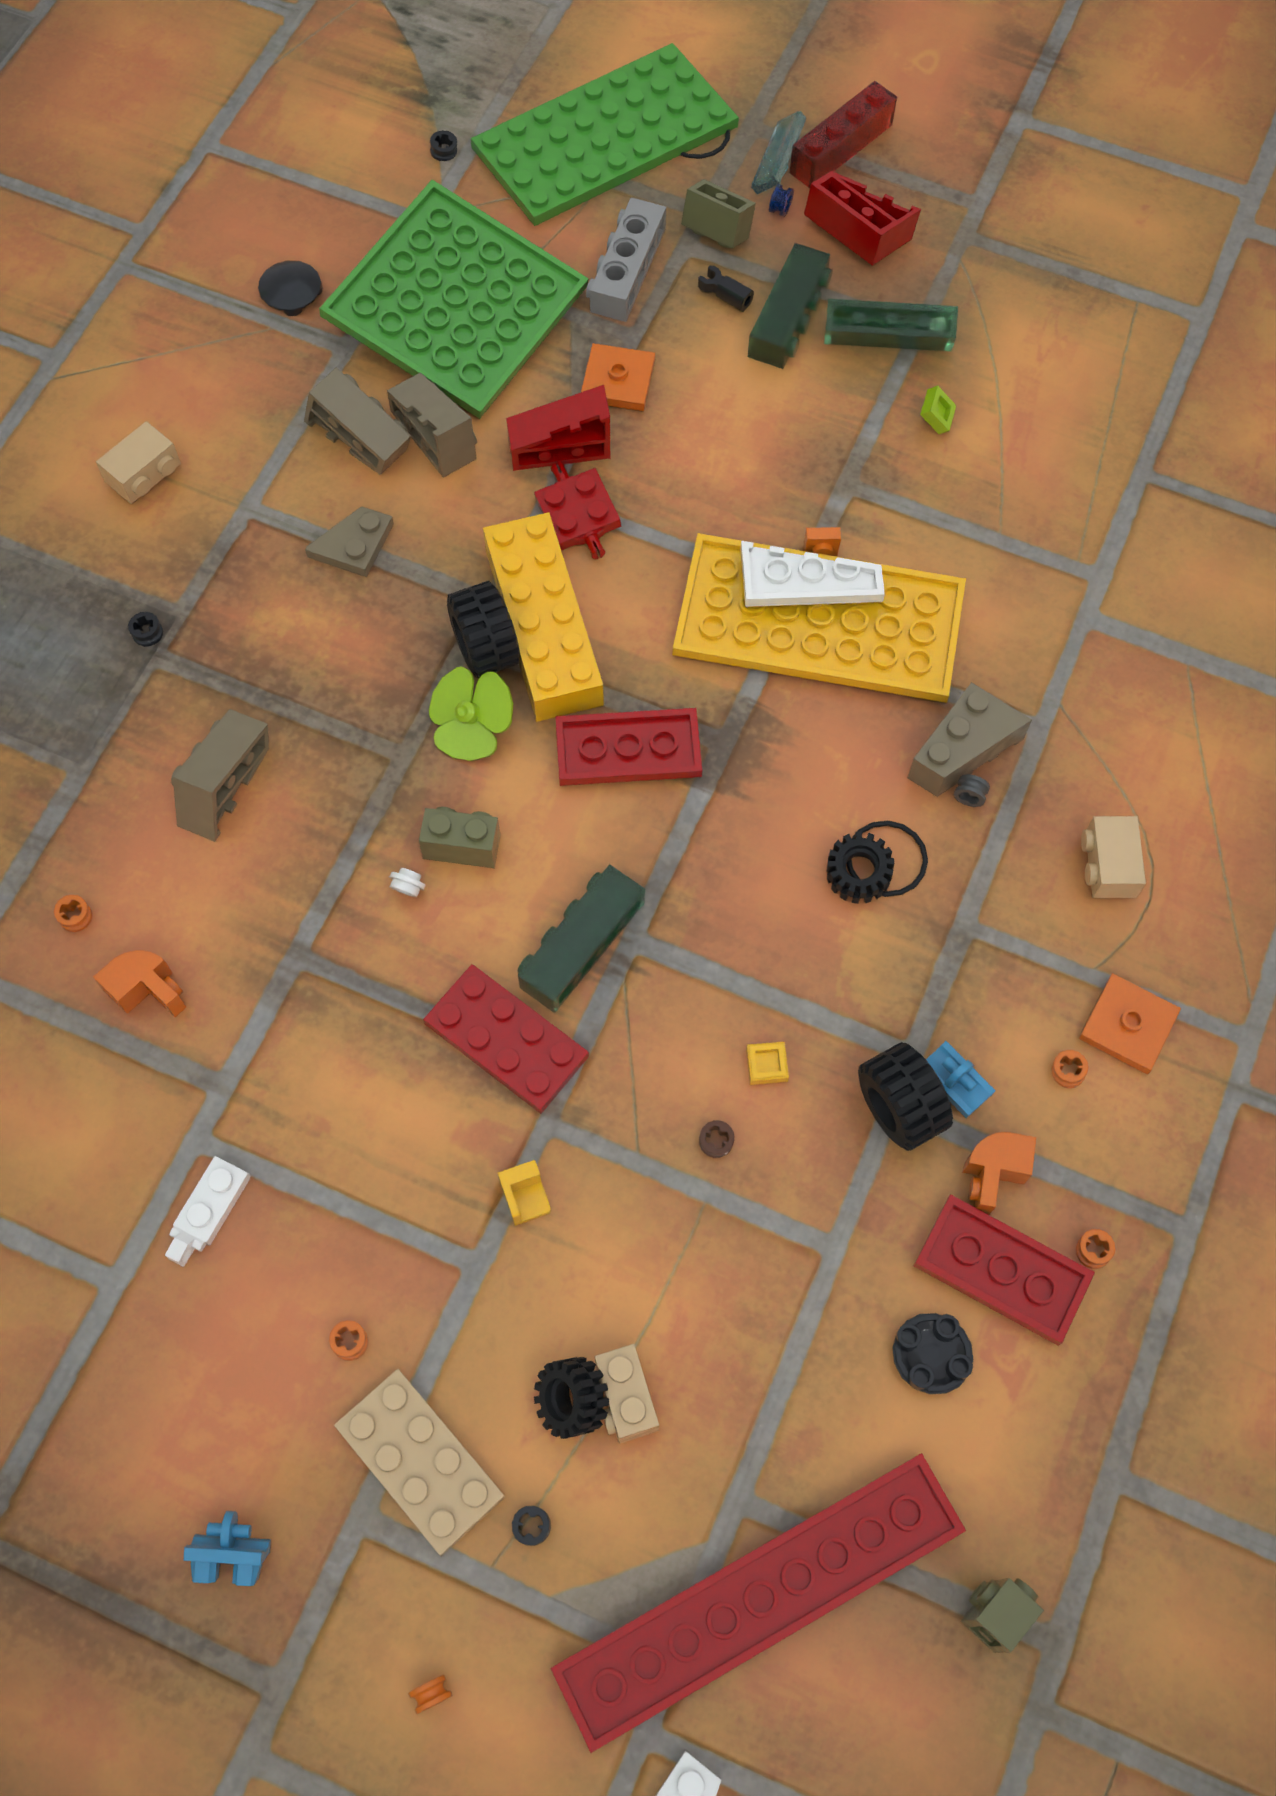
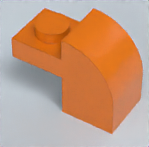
[93,950,186,1017]
[962,1132,1037,1215]

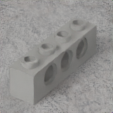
[586,197,666,322]

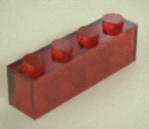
[789,81,897,188]

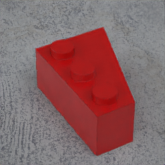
[804,171,921,266]
[506,385,611,471]

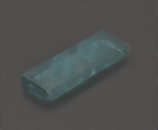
[751,111,807,195]

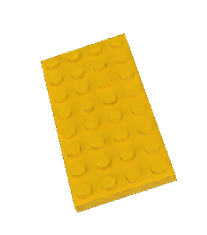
[672,533,966,703]

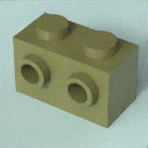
[681,179,756,249]
[419,807,501,869]
[961,1578,1044,1653]

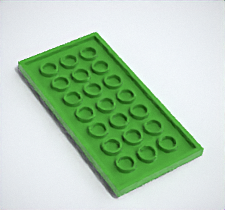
[471,43,739,226]

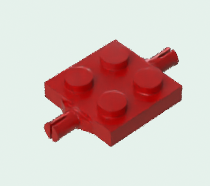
[534,462,622,559]

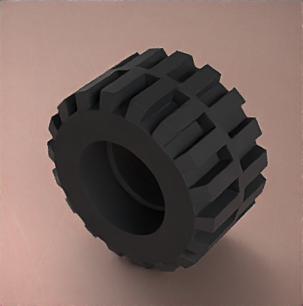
[447,581,520,678]
[858,1042,953,1151]

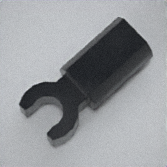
[698,265,754,312]

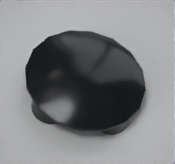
[258,260,323,316]
[892,1313,974,1394]

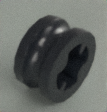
[430,130,457,161]
[128,612,163,647]
[512,1506,551,1546]

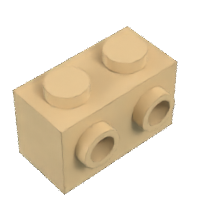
[96,421,181,504]
[1081,816,1146,898]
[594,1344,659,1444]

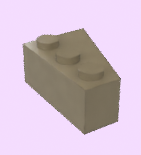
[304,367,411,475]
[387,373,477,478]
[907,682,1032,797]
[171,709,269,842]

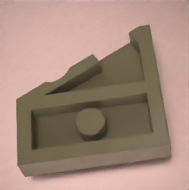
[305,506,394,577]

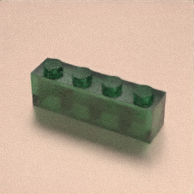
[747,243,833,369]
[824,299,958,351]
[517,864,645,1013]

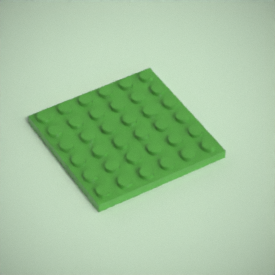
[319,180,589,419]

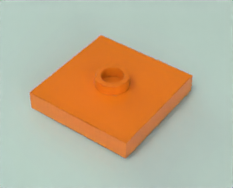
[581,343,655,411]
[1078,973,1181,1075]

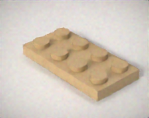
[334,1369,505,1557]

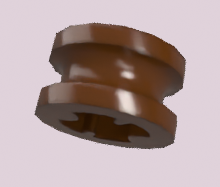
[699,1120,734,1158]

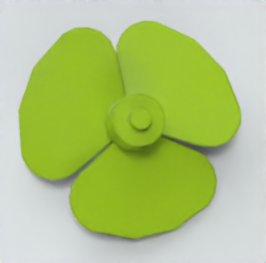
[429,667,513,761]

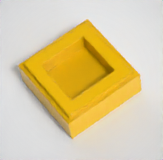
[746,1042,789,1085]

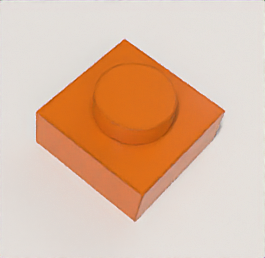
[803,527,841,557]

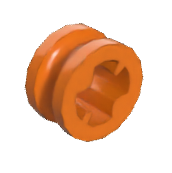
[54,895,92,932]
[1051,1050,1089,1088]
[1076,1229,1116,1269]
[329,1320,368,1361]
[408,1674,453,1714]

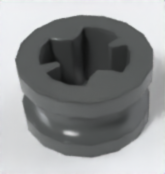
[953,774,990,807]

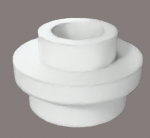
[389,868,426,898]

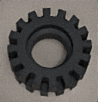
[826,832,895,904]
[534,1357,609,1439]

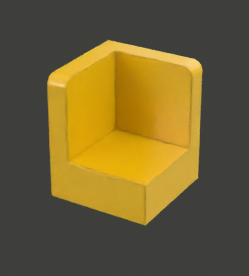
[498,1160,551,1226]

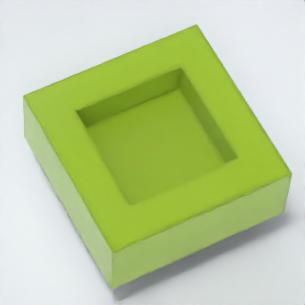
[920,385,956,434]

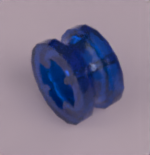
[769,184,794,217]

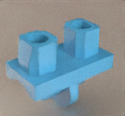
[926,1041,996,1118]
[183,1511,271,1586]

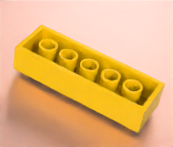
[483,512,604,722]

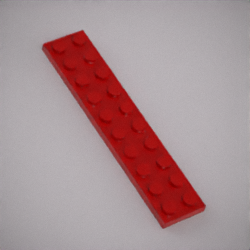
[550,1453,966,1753]

